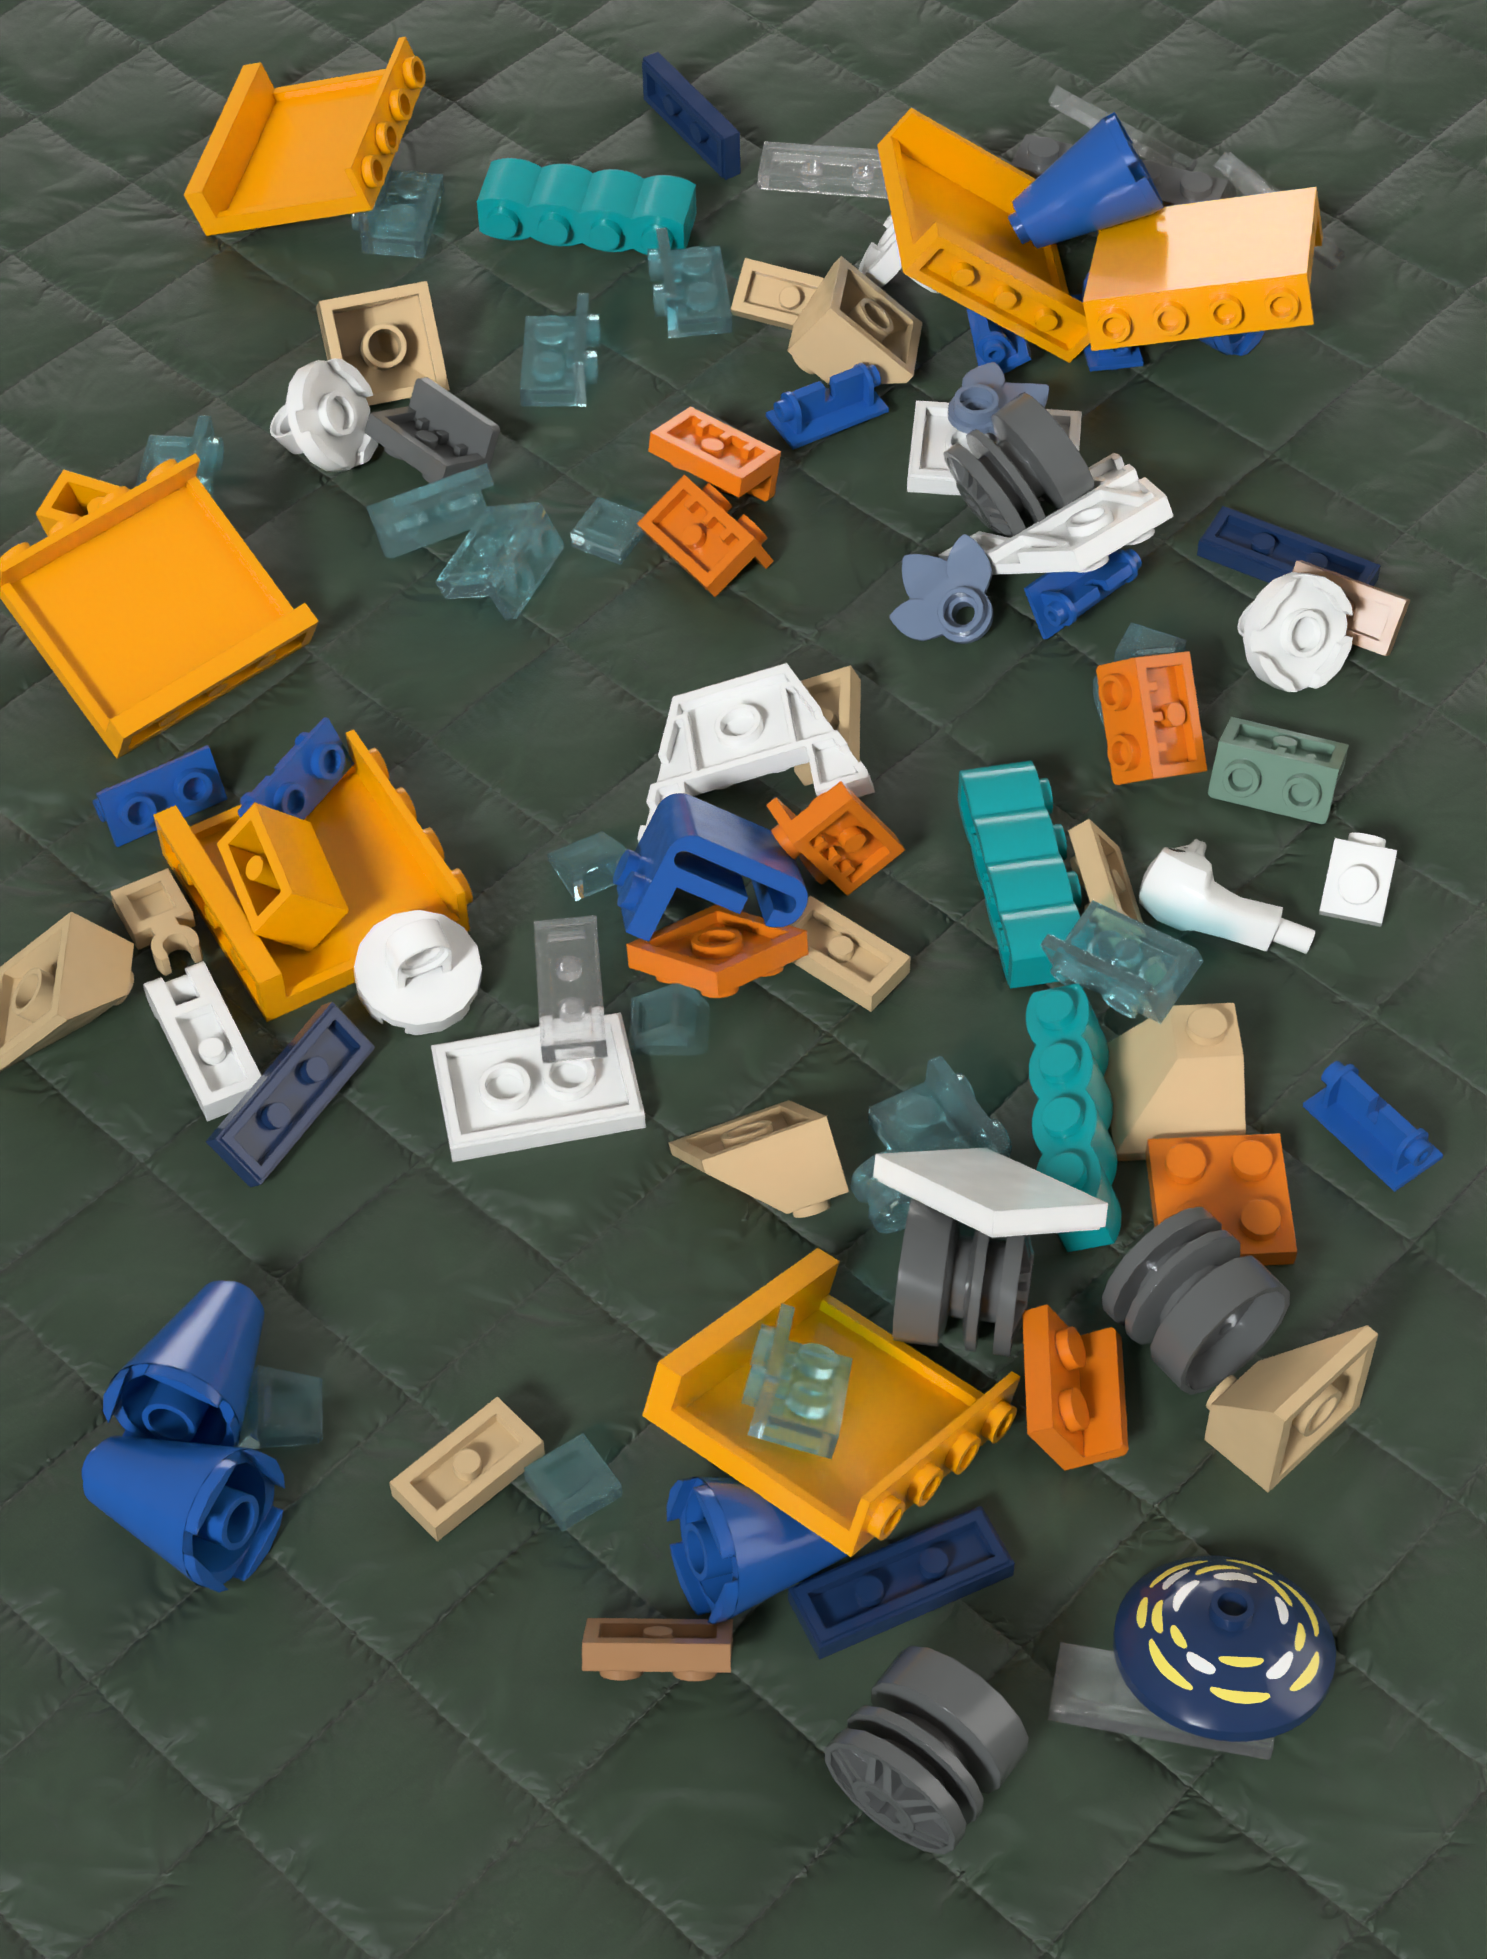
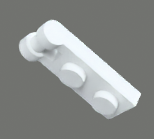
[143,961,261,1122]

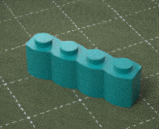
[477,158,697,258]
[958,761,1096,989]
[1026,983,1122,1252]

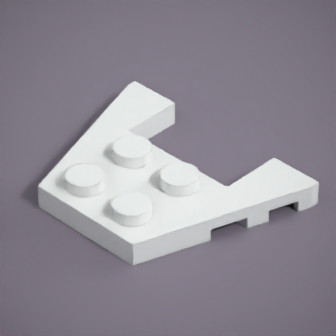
[938,453,1174,575]
[638,663,875,843]

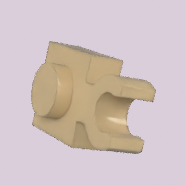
[110,868,203,976]

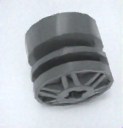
[943,392,1094,538]
[892,1198,1035,1357]
[1102,1207,1290,1395]
[825,1646,1029,1855]

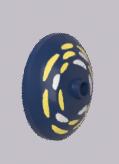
[1113,1556,1336,1742]

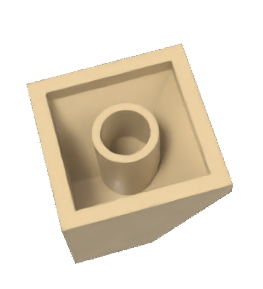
[788,256,922,385]
[316,281,450,406]
[0,912,134,1072]
[1104,1003,1246,1161]
[669,1100,849,1218]
[1204,1325,1378,1493]

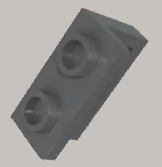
[365,377,500,487]

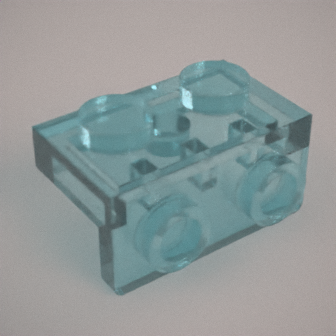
[1040,900,1204,1024]

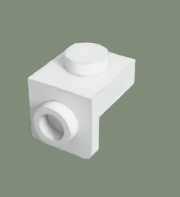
[1319,833,1397,927]

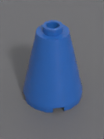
[1008,112,1164,249]
[103,1281,265,1447]
[82,1436,285,1592]
[667,1476,865,1624]

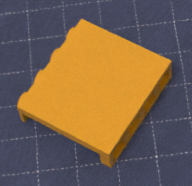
[184,36,426,236]
[877,108,1090,363]
[1083,187,1323,351]
[0,453,319,759]
[153,729,473,1022]
[642,1248,1021,1557]

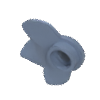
[948,362,1049,435]
[890,534,994,644]

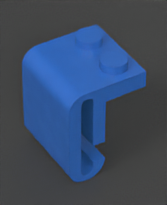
[613,793,808,942]

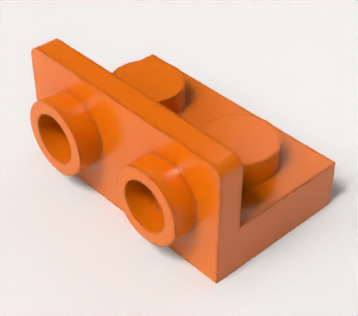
[648,406,781,502]
[637,475,774,597]
[1096,651,1207,785]
[766,781,905,896]
[1022,1304,1129,1471]

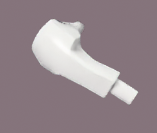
[1139,839,1315,954]

